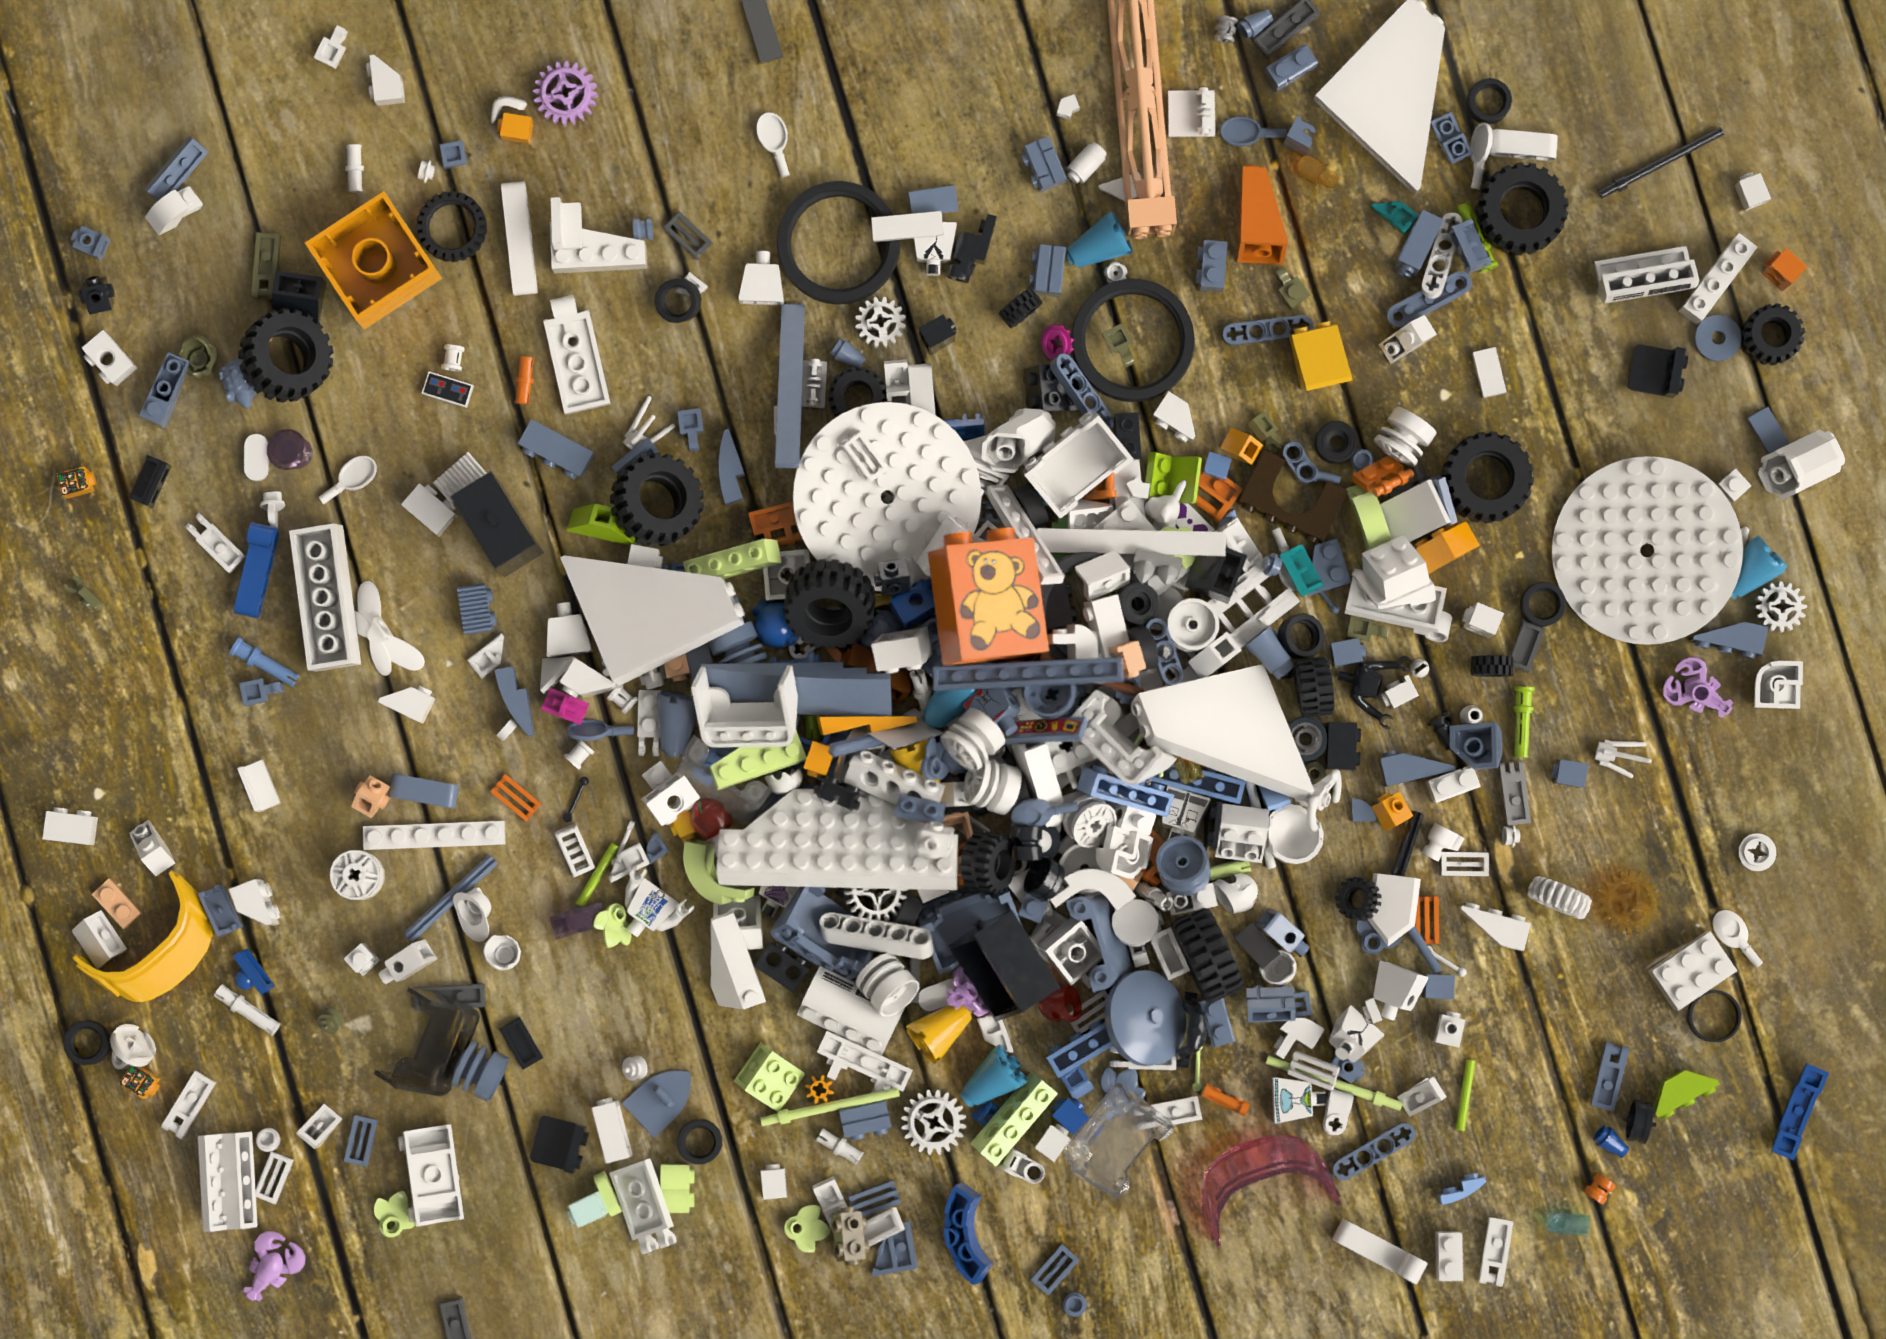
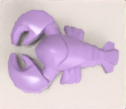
[1663,657,1733,718]
[946,966,989,1017]
[244,1231,306,1301]

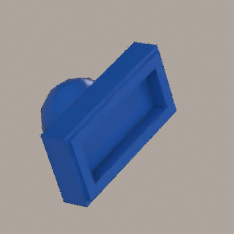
[233,949,275,995]

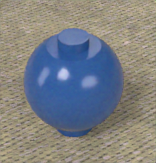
[752,600,800,648]

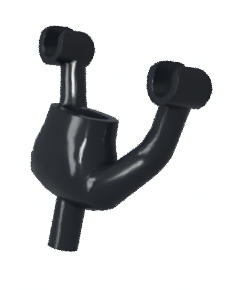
[1338,656,1412,730]
[1176,991,1208,1068]

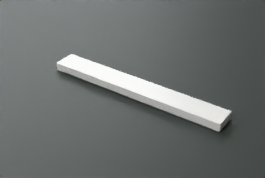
[1037,528,1226,556]

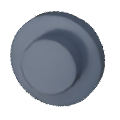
[1350,449,1374,472]
[1262,553,1282,576]
[1063,1292,1087,1317]

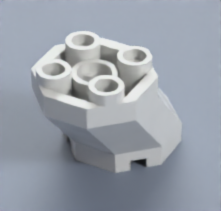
[981,408,1056,473]
[1758,429,1845,499]

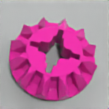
[1041,324,1074,360]

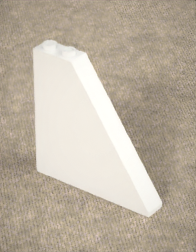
[1313,0,1445,195]
[560,555,745,686]
[1131,664,1314,801]

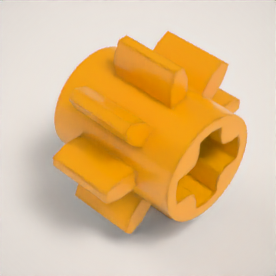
[805,1075,834,1104]

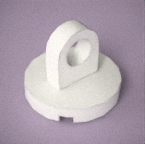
[110,1024,156,1069]

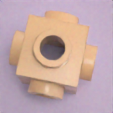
[351,775,390,818]

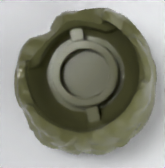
[178,334,218,378]

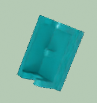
[1279,544,1324,598]

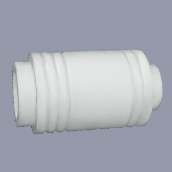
[1066,142,1107,184]

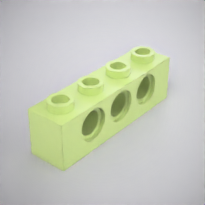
[683,539,782,579]
[970,1071,1058,1166]

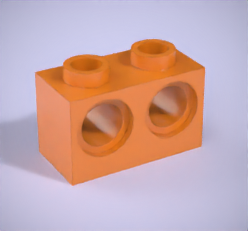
[1762,248,1808,291]

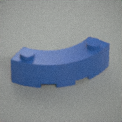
[943,1182,994,1285]

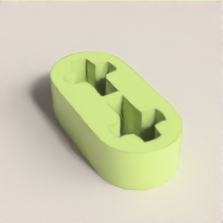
[593,1171,622,1217]

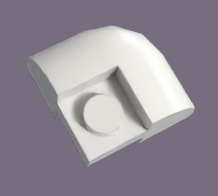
[1754,661,1803,709]
[1096,825,1153,879]

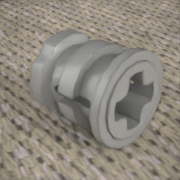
[1213,16,1238,43]

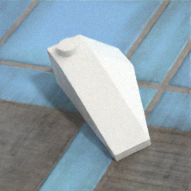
[710,911,766,1010]

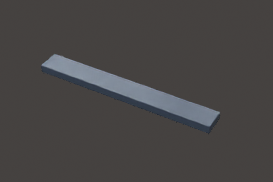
[775,304,805,468]
[933,657,1123,691]

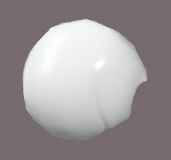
[765,769,803,795]
[483,935,521,971]
[1259,950,1297,985]

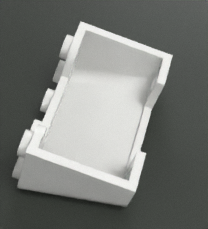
[1023,411,1134,519]

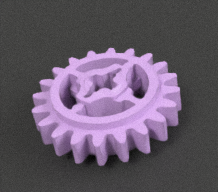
[533,61,598,126]

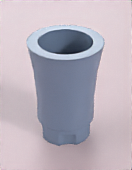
[1244,626,1295,679]

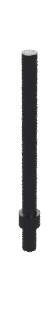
[1597,127,1724,199]

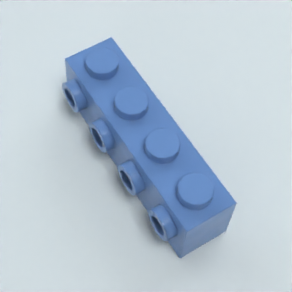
[1147,761,1246,805]
[1076,765,1174,817]
[1046,1019,1113,1078]

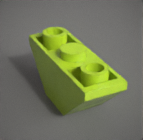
[567,503,636,546]
[1653,1070,1720,1120]

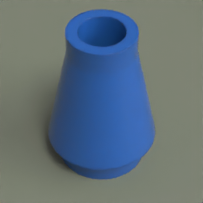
[1593,1125,1629,1158]

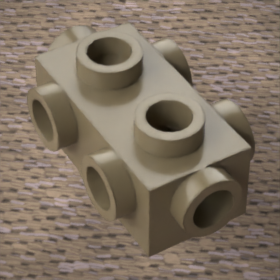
[831,1207,869,1266]

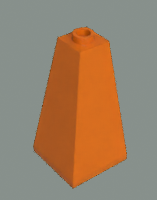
[1237,165,1288,265]

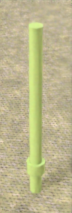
[1265,1055,1403,1111]
[760,1087,900,1126]

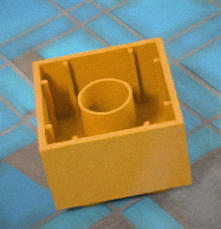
[305,191,443,330]

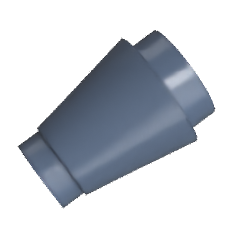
[1237,9,1273,39]
[830,338,866,368]

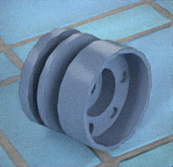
[707,621,768,664]
[1024,684,1080,719]
[451,1041,510,1102]

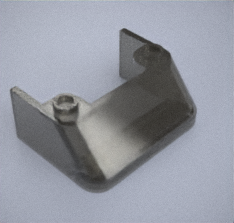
[374,987,480,1096]

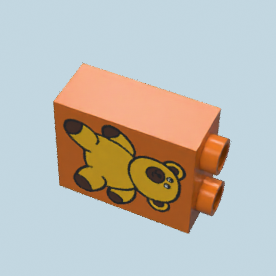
[927,527,1049,666]

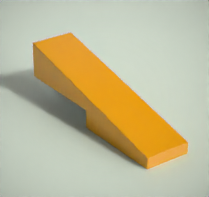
[816,716,917,735]

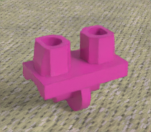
[541,688,590,725]

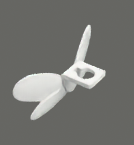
[354,581,425,676]

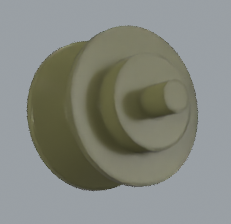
[317,1008,344,1034]

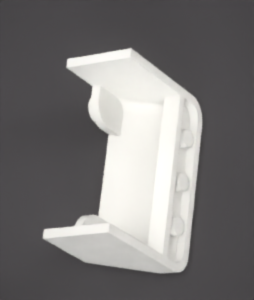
[691,665,798,747]

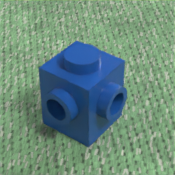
[1052,1097,1089,1135]

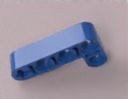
[234,522,279,619]

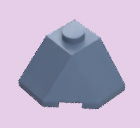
[1449,722,1503,770]

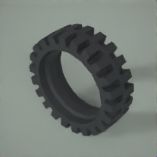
[416,191,487,262]

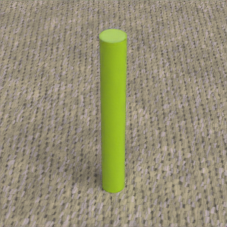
[576,842,619,908]
[1455,1059,1475,1131]

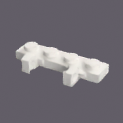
[817,1031,913,1093]

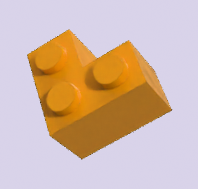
[1414,521,1480,574]

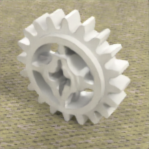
[901,1089,966,1155]

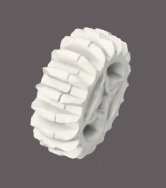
[1527,876,1592,919]
[844,888,908,921]

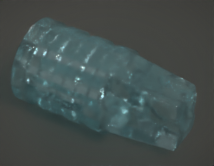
[1546,1213,1590,1236]

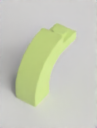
[1346,485,1391,551]
[683,839,755,905]

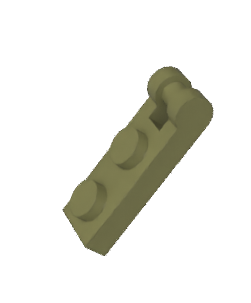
[251,233,281,300]

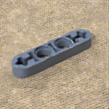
[1222,315,1313,346]
[1050,354,1114,430]
[1332,1123,1415,1180]

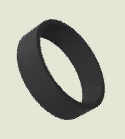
[1687,990,1742,1042]

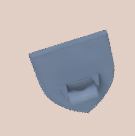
[622,1071,691,1138]

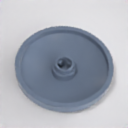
[1105,970,1186,1066]

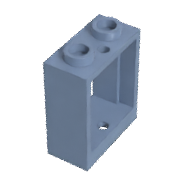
[1393,210,1444,278]

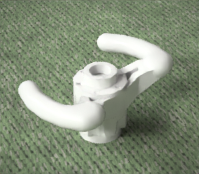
[1295,769,1342,832]

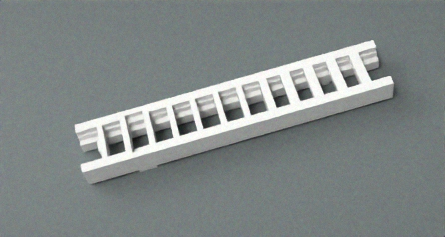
[1056,558,1300,790]

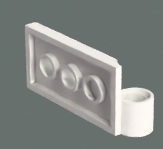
[1345,569,1452,642]

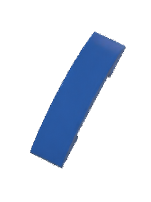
[1771,1063,1829,1160]

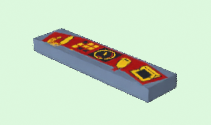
[1001,717,1088,744]

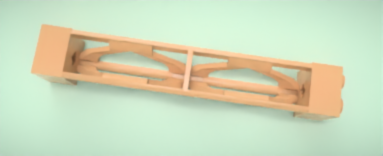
[1107,0,1177,239]

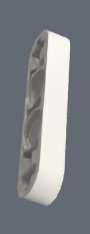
[1422,212,1462,299]

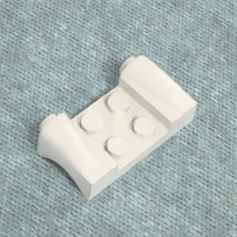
[398,1124,464,1227]

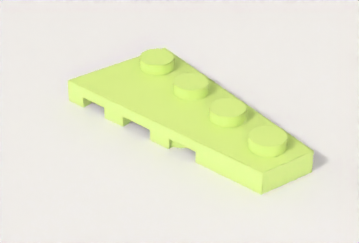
[709,729,807,790]

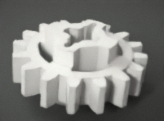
[856,297,906,348]
[1754,581,1807,633]

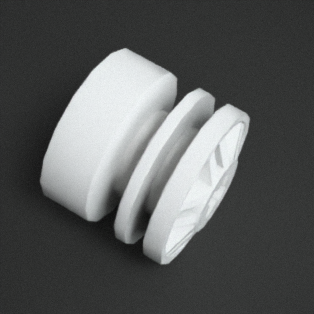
[1374,406,1436,467]
[941,708,1005,772]
[962,759,1022,815]
[330,850,385,900]
[856,953,919,1017]

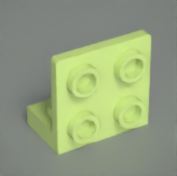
[734,1042,805,1112]

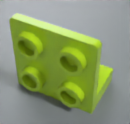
[1145,452,1202,504]

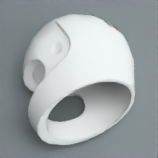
[1213,873,1259,914]

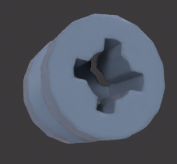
[633,217,654,240]

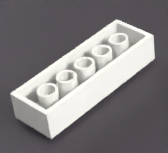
[289,523,361,672]

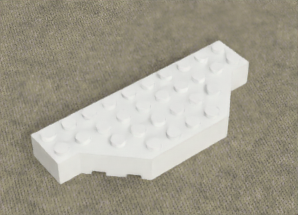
[716,789,958,890]

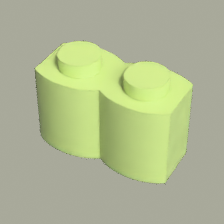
[660,1164,695,1213]

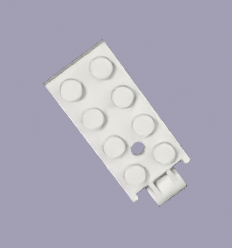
[543,295,611,415]

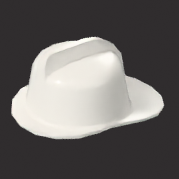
[453,887,491,942]

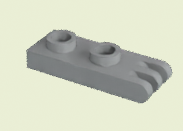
[1499,760,1531,826]

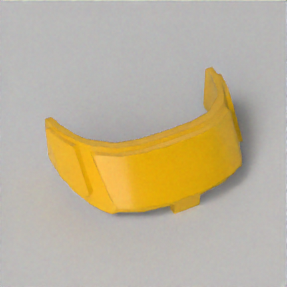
[72,870,213,1002]

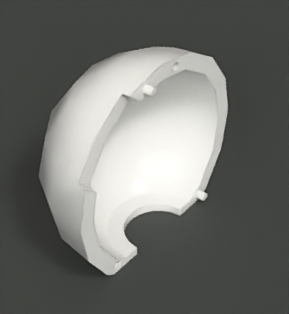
[1267,804,1324,864]

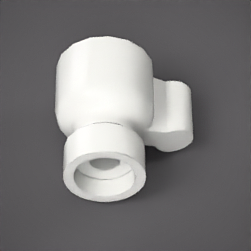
[1422,823,1465,861]

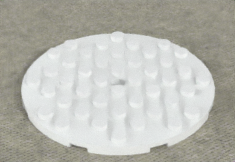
[792,402,981,591]
[1552,456,1743,645]

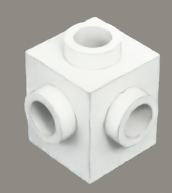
[916,822,954,858]

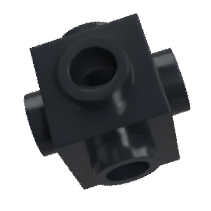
[79,276,115,315]
[874,558,910,596]

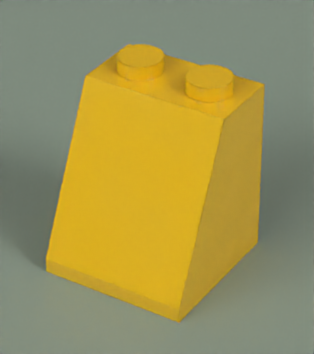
[1289,321,1352,391]

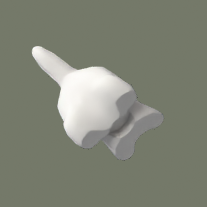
[1144,480,1186,531]

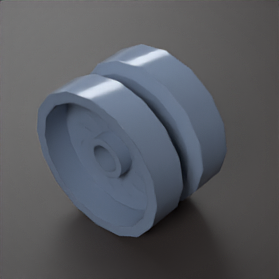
[1156,835,1211,896]

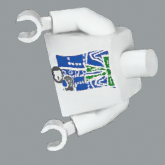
[625,865,694,937]

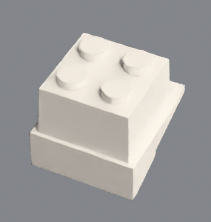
[1352,535,1436,609]

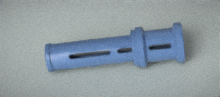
[229,637,300,687]

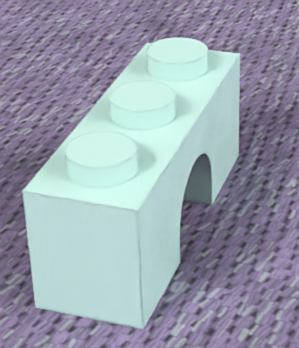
[567,1191,609,1228]

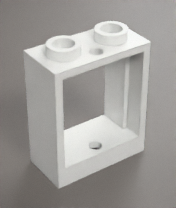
[592,1097,633,1163]

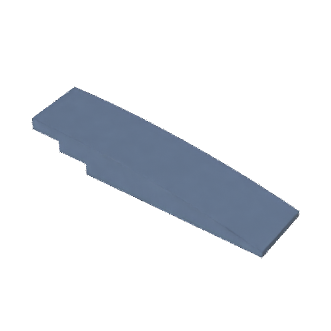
[701,662,892,716]

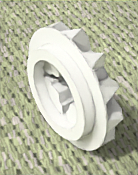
[1738,833,1776,871]

